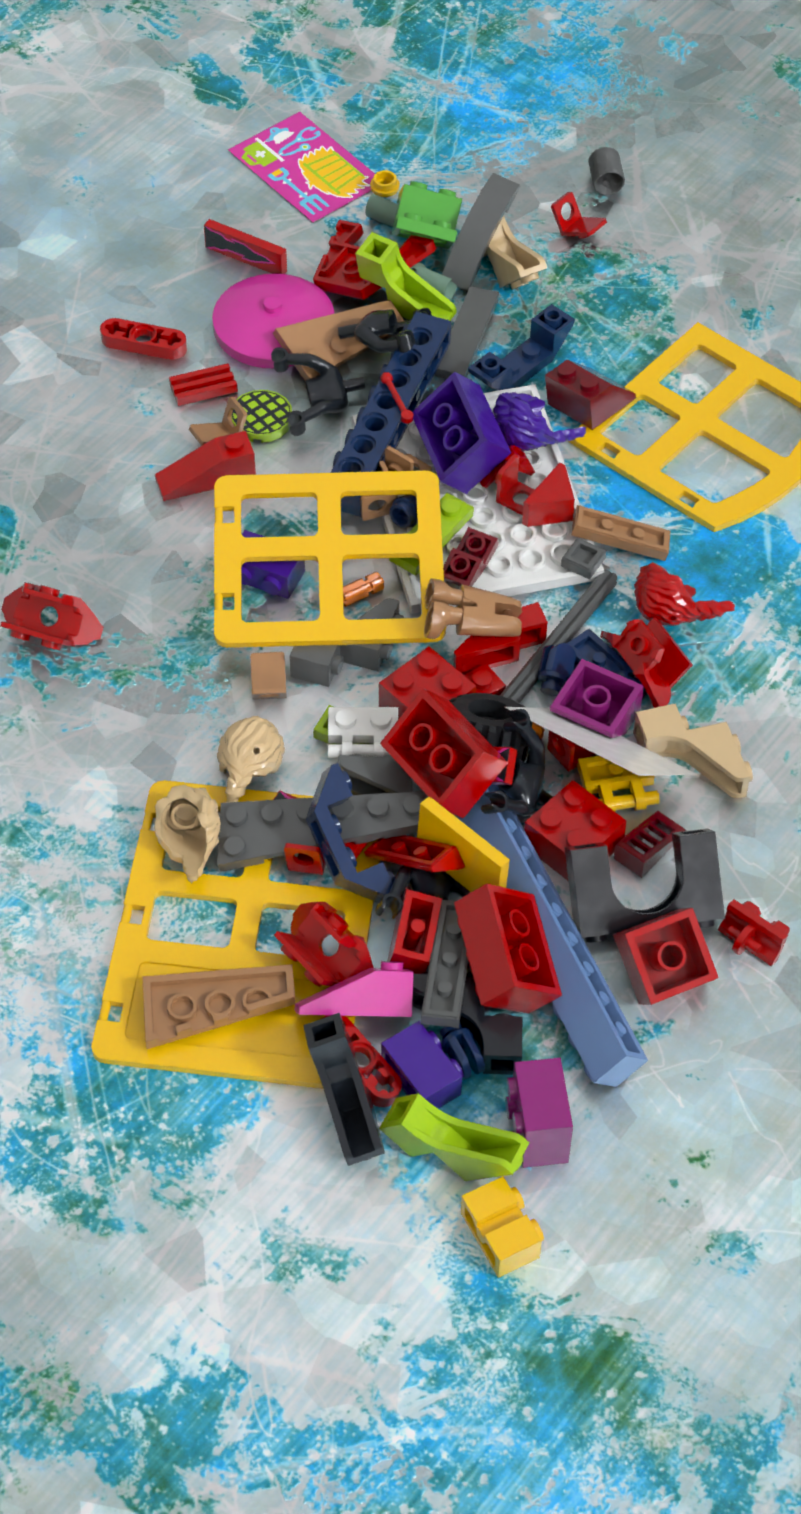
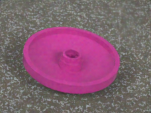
[212,274,334,369]

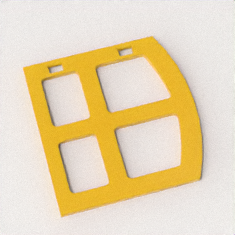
[568,322,801,532]

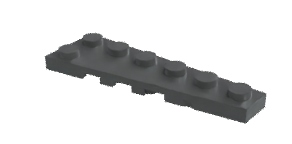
[217,791,428,871]

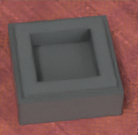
[561,537,607,580]

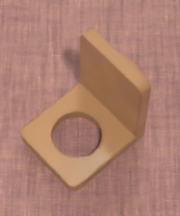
[189,397,247,446]
[385,446,432,472]
[360,460,398,521]
[250,652,287,699]

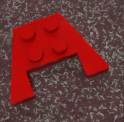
[313,220,436,300]

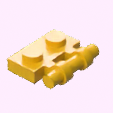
[577,756,660,812]

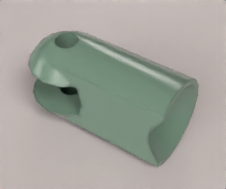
[365,194,398,227]
[410,262,457,300]

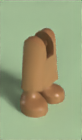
[424,578,522,639]

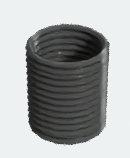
[588,147,625,195]

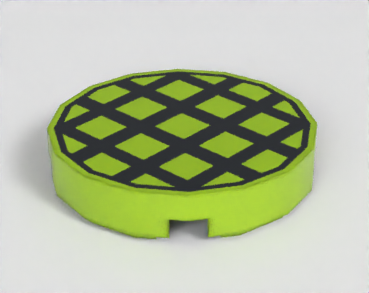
[232,390,292,443]

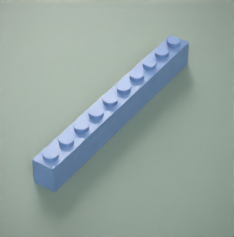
[453,784,648,1087]

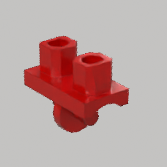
[718,899,790,966]

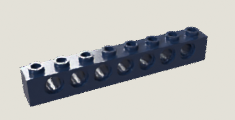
[330,312,451,517]

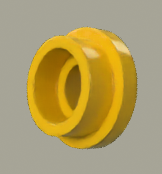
[370,170,400,197]

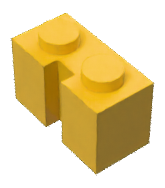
[461,1176,544,1278]

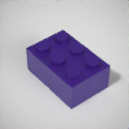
[413,372,511,494]

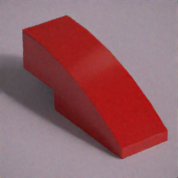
[453,602,548,675]

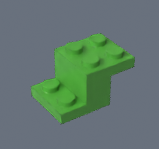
[391,181,462,249]

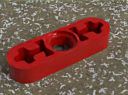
[100,318,187,360]
[322,1015,402,1107]

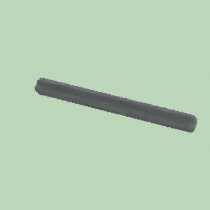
[499,570,617,703]

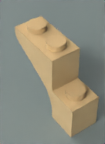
[483,215,547,290]
[633,703,753,798]

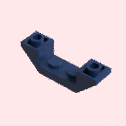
[468,304,575,390]
[306,762,395,903]

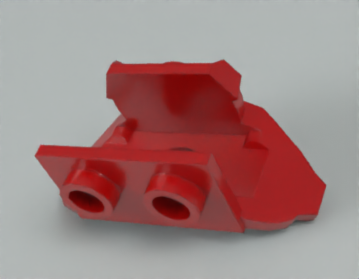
[0,582,104,650]
[600,617,693,708]
[274,901,374,987]

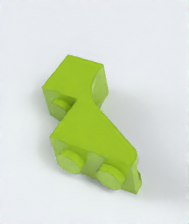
[355,232,457,321]
[379,1093,530,1181]

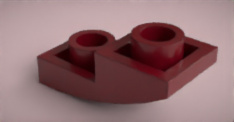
[443,527,499,587]

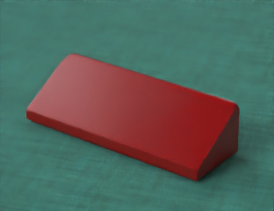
[364,835,465,872]

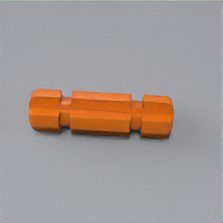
[343,572,384,607]

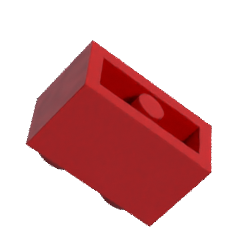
[387,889,442,974]

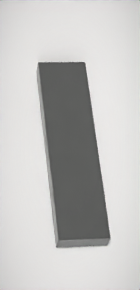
[435,286,499,379]
[421,900,469,1028]

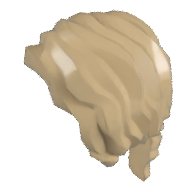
[217,716,285,803]
[154,785,221,883]

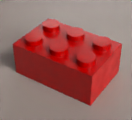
[380,688,508,818]
[454,884,562,1014]

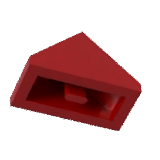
[522,463,575,527]

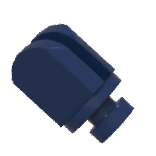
[538,643,576,696]
[440,1023,485,1080]

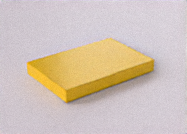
[417,797,510,892]

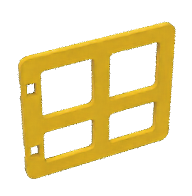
[214,470,446,648]

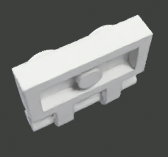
[328,707,398,758]

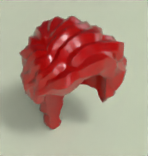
[634,562,735,626]

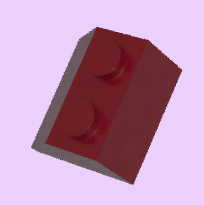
[545,360,636,430]

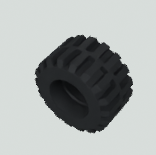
[449,693,533,762]

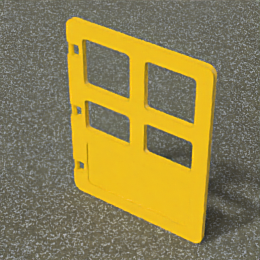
[91,780,380,1089]

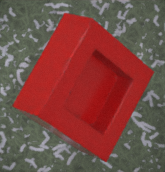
[464,663,506,695]

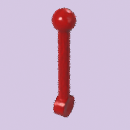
[380,372,414,424]

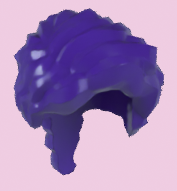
[493,392,586,451]

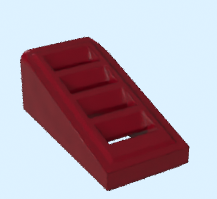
[614,811,686,878]

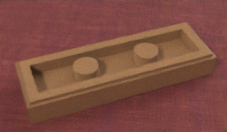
[571,505,671,561]

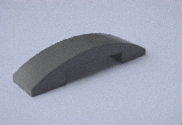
[442,173,520,292]

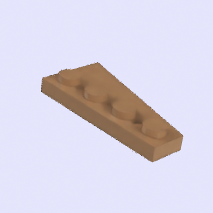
[273,300,404,380]
[143,964,295,1049]

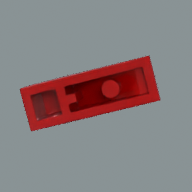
[155,431,256,501]

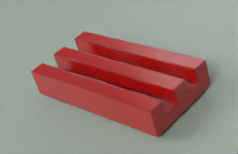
[169,363,238,406]

